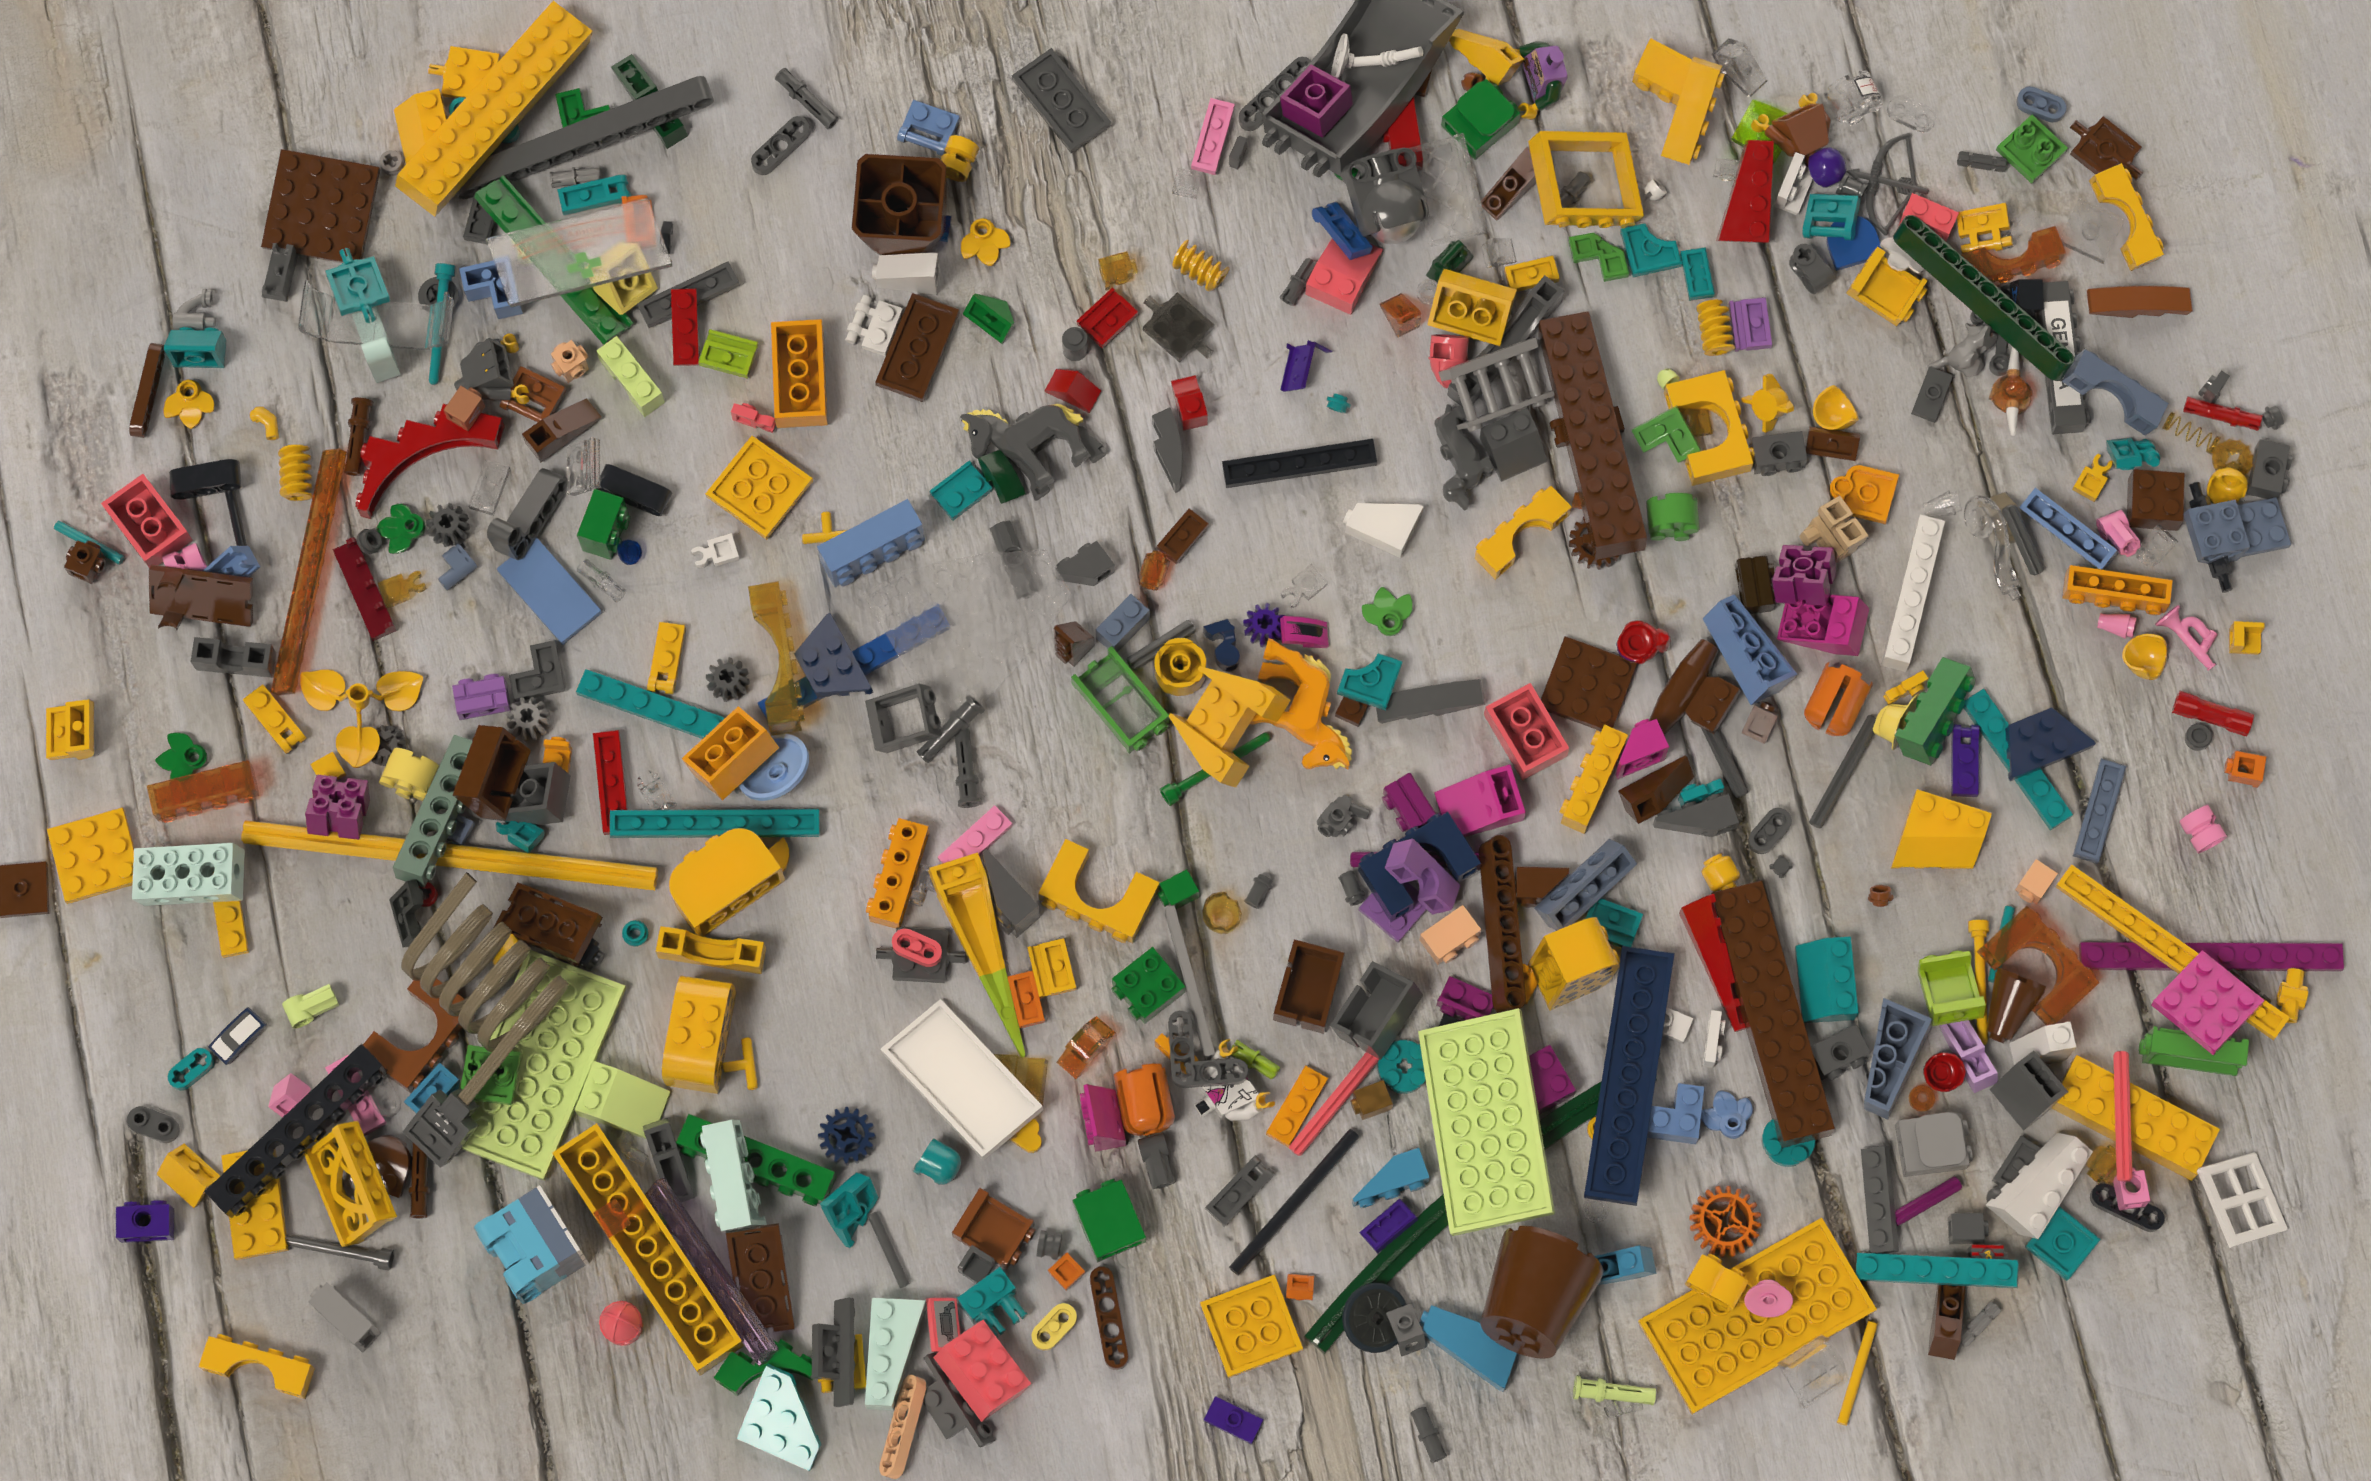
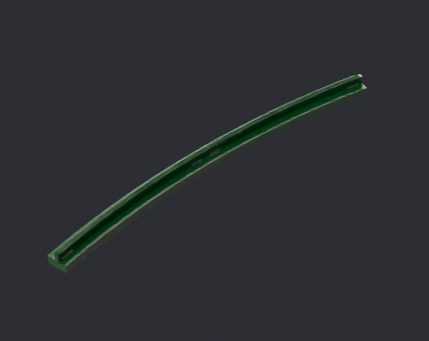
[1304,1079,1657,1354]

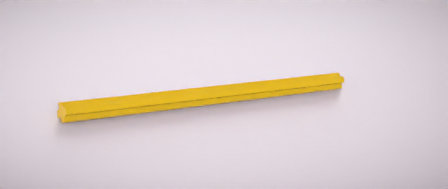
[241,820,658,891]

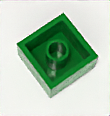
[577,489,631,560]

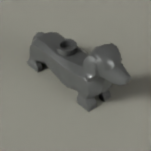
[1434,404,1494,510]

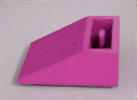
[1777,595,1870,656]
[1434,764,1526,837]
[1080,1084,1126,1152]

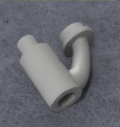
[173,289,216,330]

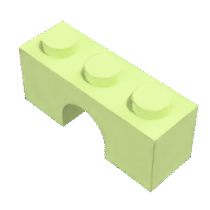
[596,336,665,418]

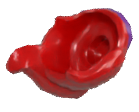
[1616,621,1671,664]

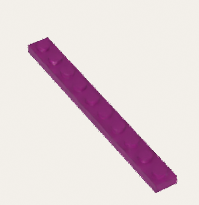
[2079,942,2344,971]

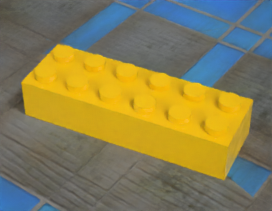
[2052,1055,2220,1181]

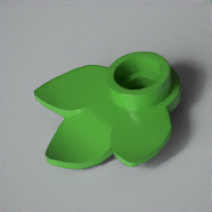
[1362,587,1412,636]

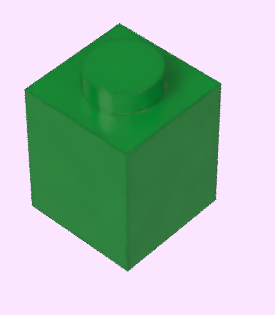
[1157,869,1199,910]

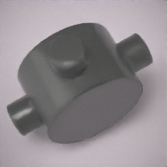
[1769,855,1792,878]

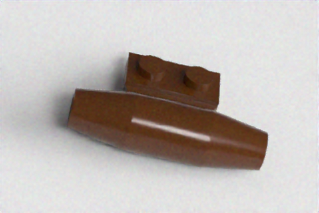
[1649,639,1741,736]

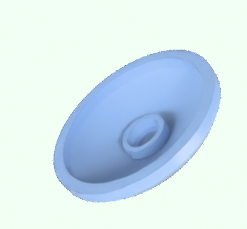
[739,734,809,801]

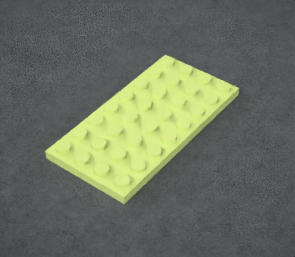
[461,950,626,1181]
[1418,1008,1555,1236]

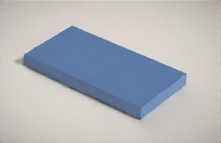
[497,537,602,645]

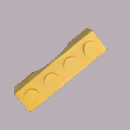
[2089,163,2164,271]
[1474,486,1572,580]
[656,926,766,974]
[198,1334,315,1399]

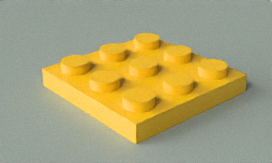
[705,436,813,540]
[47,807,134,904]
[1200,1274,1303,1378]

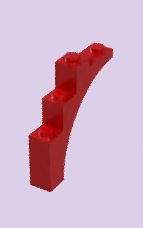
[355,404,505,519]

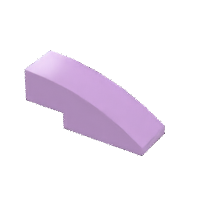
[1939,1020,1998,1093]

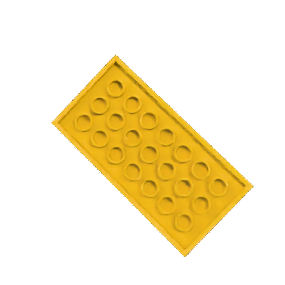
[1638,1217,1877,1415]

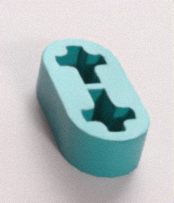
[168,1048,214,1091]

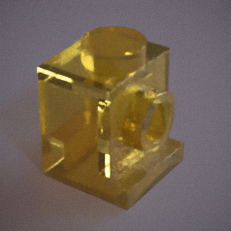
[1098,251,1138,291]

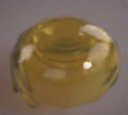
[1202,892,1242,934]

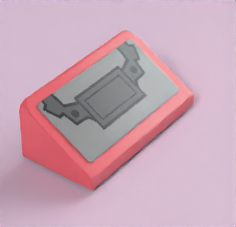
[926,1298,961,1353]

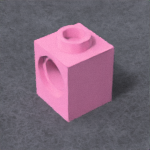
[2113,1167,2150,1210]

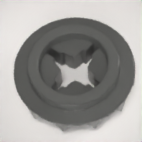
[418,277,459,315]
[371,725,407,766]

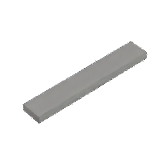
[1165,905,1215,1061]

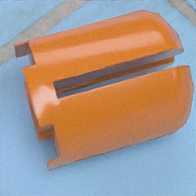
[1804,662,1873,736]
[1114,1063,1175,1136]

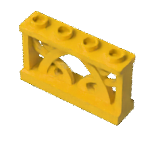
[304,1121,397,1247]

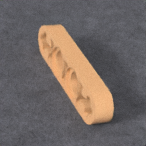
[879,1374,926,1479]

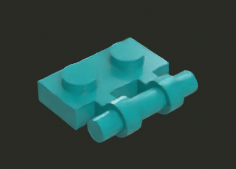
[2106,438,2160,470]

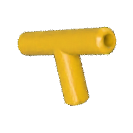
[802,511,847,544]
[723,1037,758,1090]

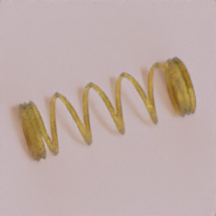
[2162,412,2221,455]

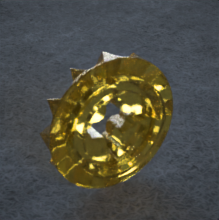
[2212,439,2253,476]

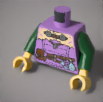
[1513,41,1567,120]

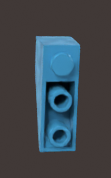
[1352,1148,1430,1208]
[1595,1245,1657,1285]

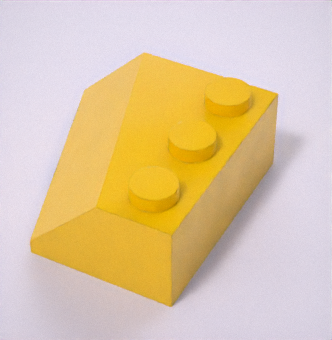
[1890,789,1992,869]

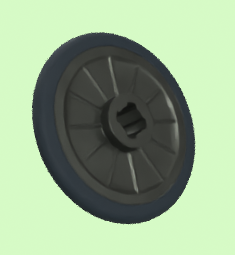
[1342,1283,1407,1353]

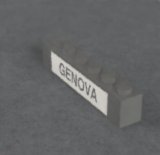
[2037,281,2090,435]

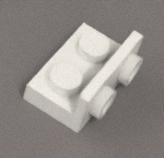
[1774,152,1813,215]

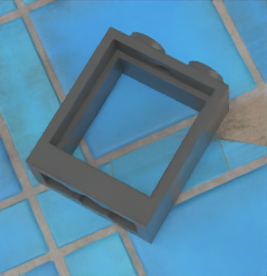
[865,683,941,753]

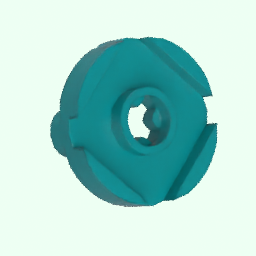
[1378,1040,1426,1094]
[1762,1119,1815,1167]

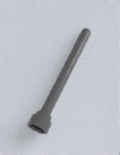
[286,1235,394,1271]

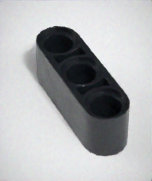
[169,459,241,500]
[595,464,672,517]

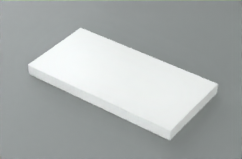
[881,999,1044,1161]

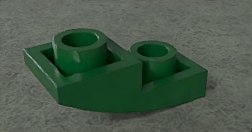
[977,450,1026,504]

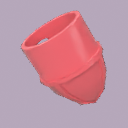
[1428,334,1469,388]
[599,1301,643,1346]

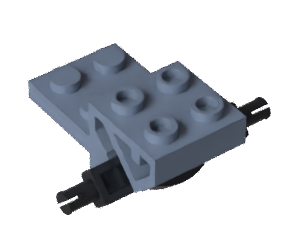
[2183,482,2291,593]

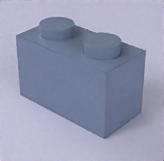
[1095,594,1150,652]

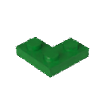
[555,88,610,128]

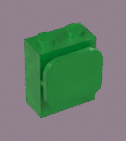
[1441,79,1520,160]
[1072,1179,1146,1263]

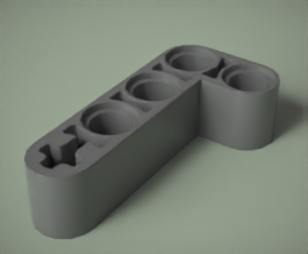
[487,468,568,560]

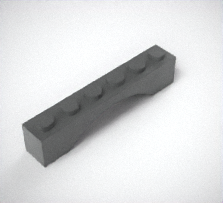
[1447,275,1564,407]

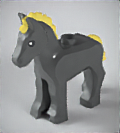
[960,404,1107,501]

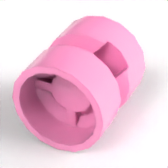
[162,543,207,571]
[2179,805,2227,853]

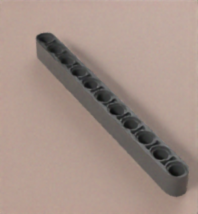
[457,76,714,199]

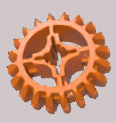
[1689,1186,1761,1258]

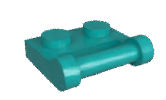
[1802,194,1861,240]

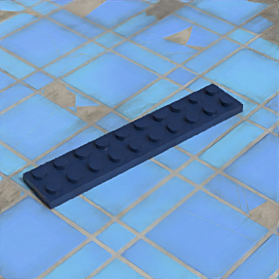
[1584,946,1675,1206]

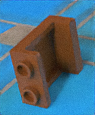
[952,1188,1036,1270]

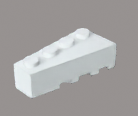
[1986,1133,2093,1239]

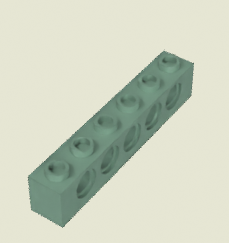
[393,735,472,888]

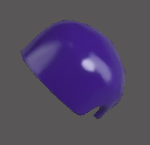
[1808,147,1847,188]

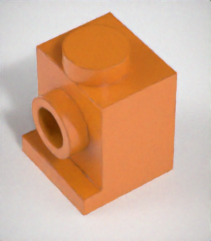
[2224,751,2266,788]

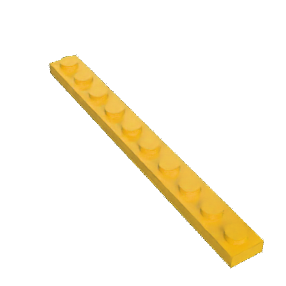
[2055,864,2290,1040]

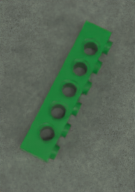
[676,1114,837,1207]

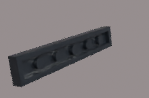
[1222,439,1377,488]

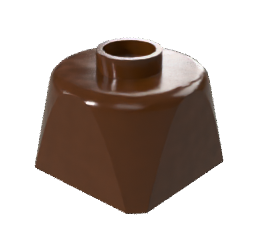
[852,154,947,255]

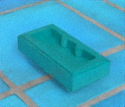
[1680,247,1715,301]

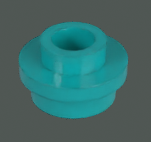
[1326,393,1351,414]
[622,920,649,947]

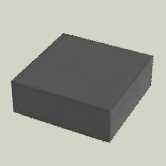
[1229,136,1247,170]

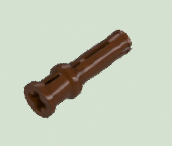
[344,397,374,476]

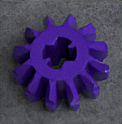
[1243,603,1285,648]

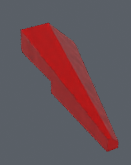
[1679,894,1746,1032]

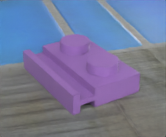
[1728,297,1772,352]

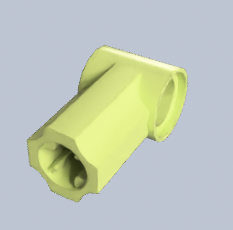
[282,984,339,1029]

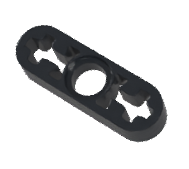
[2090,1183,2165,1232]

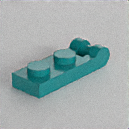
[557,175,631,215]

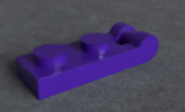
[1951,724,1979,797]

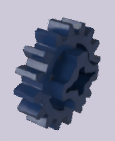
[818,1107,876,1166]

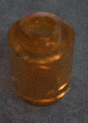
[1138,550,1170,591]

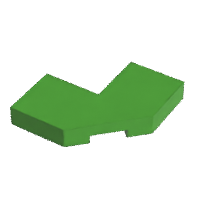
[1568,232,1629,282]

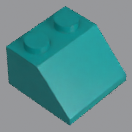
[164,327,226,368]

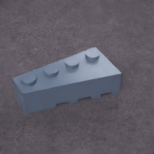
[1864,998,1932,1120]

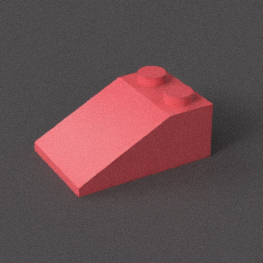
[1305,239,1383,315]

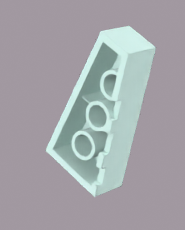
[700,1120,767,1231]
[865,1298,927,1411]

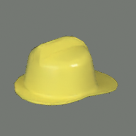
[1873,694,1919,750]

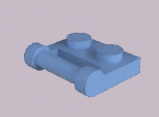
[897,100,960,156]

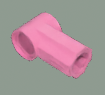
[2096,510,2141,557]

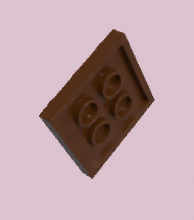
[1541,636,1637,731]

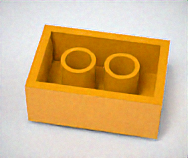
[681,706,779,801]

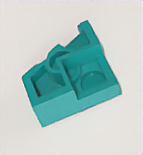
[820,1172,879,1248]

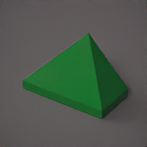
[963,293,1014,344]

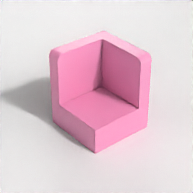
[268,1073,310,1118]

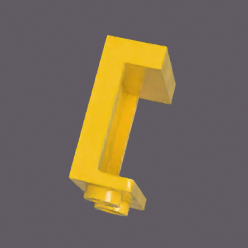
[1846,246,1928,326]

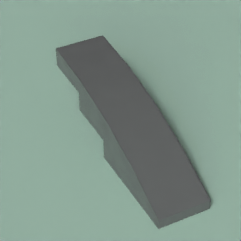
[1376,679,1485,724]

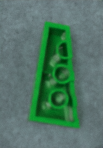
[1895,657,1975,766]

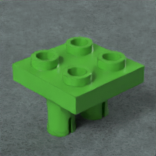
[1996,115,2068,184]
[460,1045,521,1105]

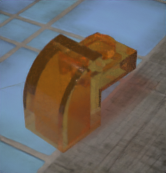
[1056,1016,1116,1079]

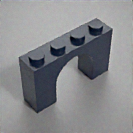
[1358,812,1481,922]

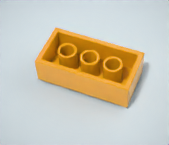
[771,319,828,428]

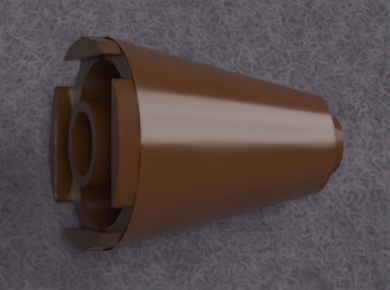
[1986,968,2046,1044]

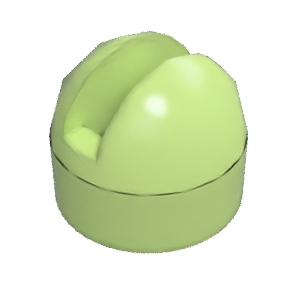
[1657,369,1680,390]

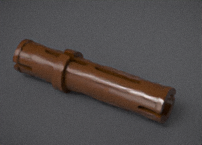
[408,1143,430,1219]

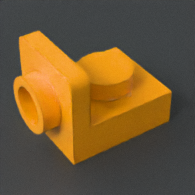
[543,737,572,774]

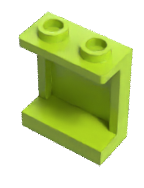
[1917,951,1986,1026]

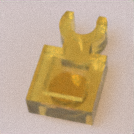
[377,571,427,608]

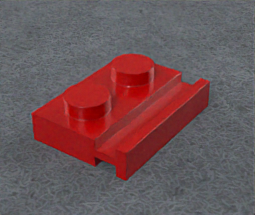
[1076,287,1138,349]

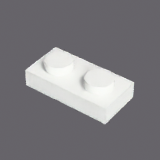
[1702,1010,1725,1068]

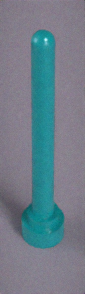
[429,263,456,385]

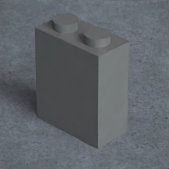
[1989,1051,2068,1131]

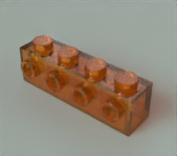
[147,760,260,823]

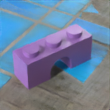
[1385,839,1461,915]

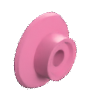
[1744,1280,1793,1317]

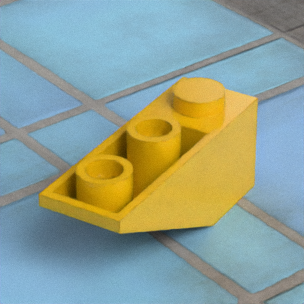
[1449,29,1524,86]

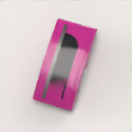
[1280,616,1329,648]

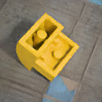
[46,699,94,760]

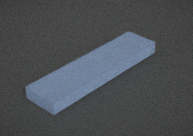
[2073,758,2126,864]

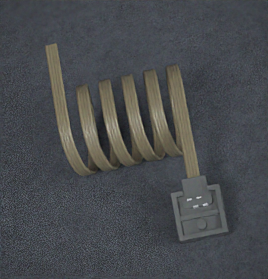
[401,872,569,1168]

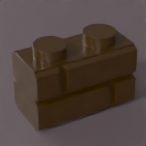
[1735,555,1776,614]

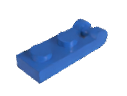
[1312,202,1372,260]

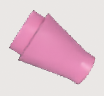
[2097,613,2137,639]

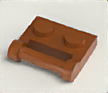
[500,366,566,423]

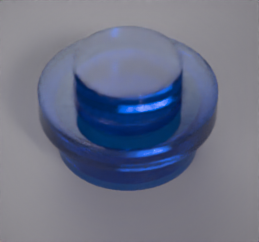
[618,539,642,565]

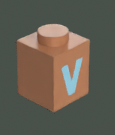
[444,386,485,431]

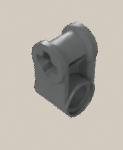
[1789,244,1835,294]

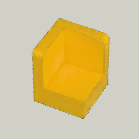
[2229,621,2265,655]

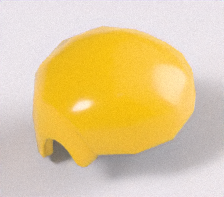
[2207,467,2248,504]

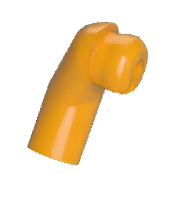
[1523,964,1538,1004]

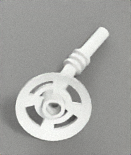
[1331,33,1423,79]

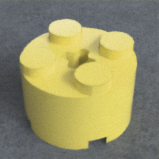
[379,748,439,801]

